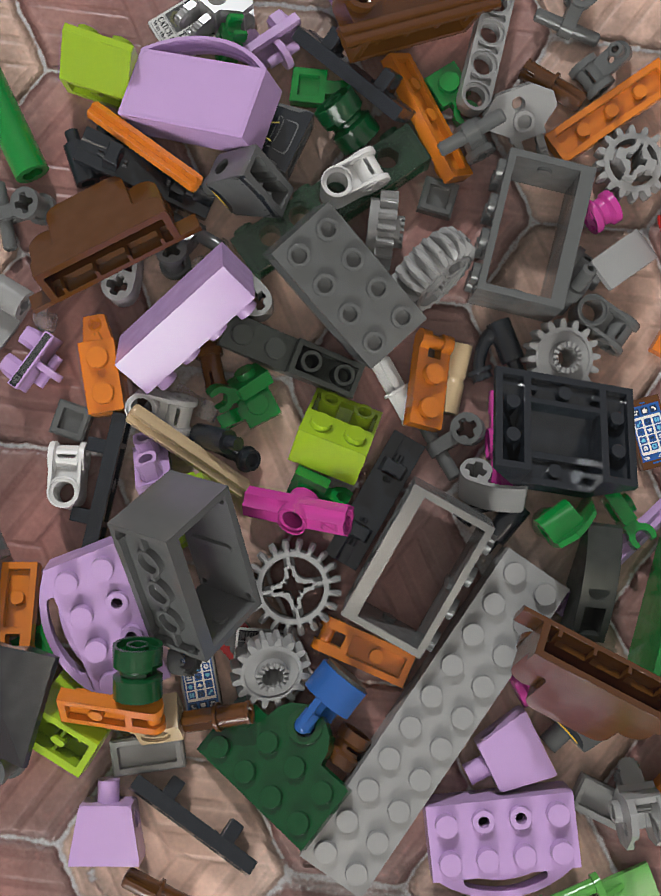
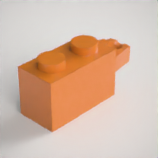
[77,314,130,418]

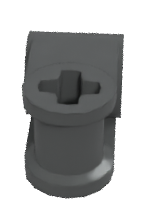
[568,294,640,357]

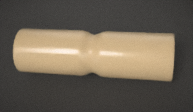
[443,342,473,416]

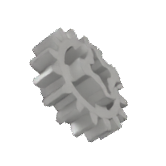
[592,125,661,204]

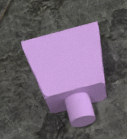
[462,705,557,792]
[68,776,145,867]

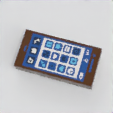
[633,394,661,471]

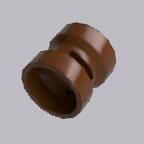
[328,721,372,773]

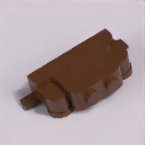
[332,0,501,64]
[29,176,202,314]
[511,605,661,741]

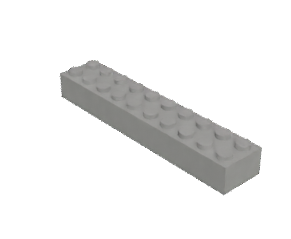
[300,546,570,896]

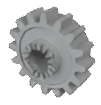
[365,189,405,271]
[521,318,601,382]
[230,629,311,709]

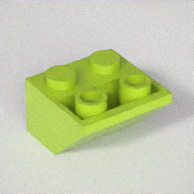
[59,23,138,109]
[288,387,383,486]
[33,669,112,778]

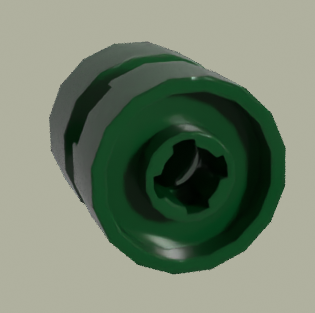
[314,85,380,155]
[112,636,163,705]

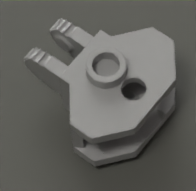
[174,0,255,36]
[482,81,558,156]
[609,756,661,851]

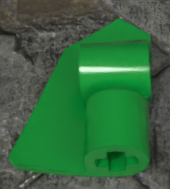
[532,497,597,548]

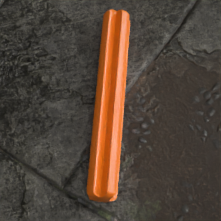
[87,101,203,192]

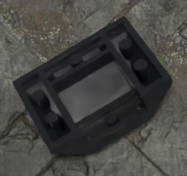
[493,365,638,498]
[0,641,60,768]

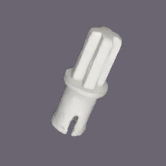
[372,356,408,426]

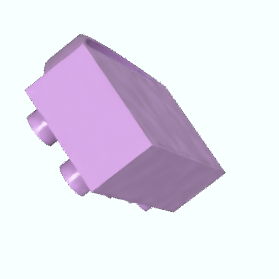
[118,36,282,152]
[114,242,257,394]
[39,536,171,695]
[423,781,582,896]

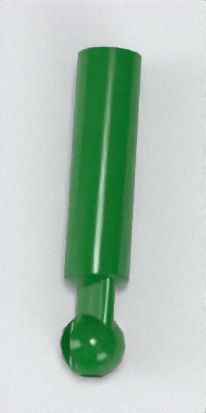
[0,67,49,184]

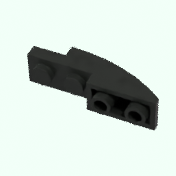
[217,315,365,399]
[560,522,623,643]

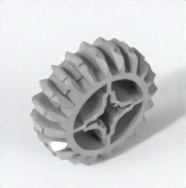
[391,226,476,312]
[251,538,342,636]

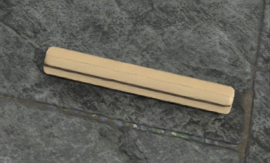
[125,404,251,498]

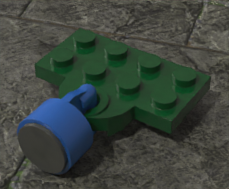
[197,658,367,851]

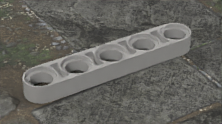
[456,0,515,118]

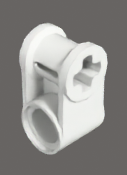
[320,146,391,209]
[125,388,198,436]
[46,441,91,510]

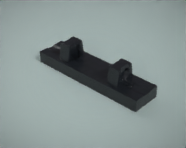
[291,25,416,124]
[73,126,215,221]
[69,411,131,548]
[326,430,425,571]
[128,774,258,875]

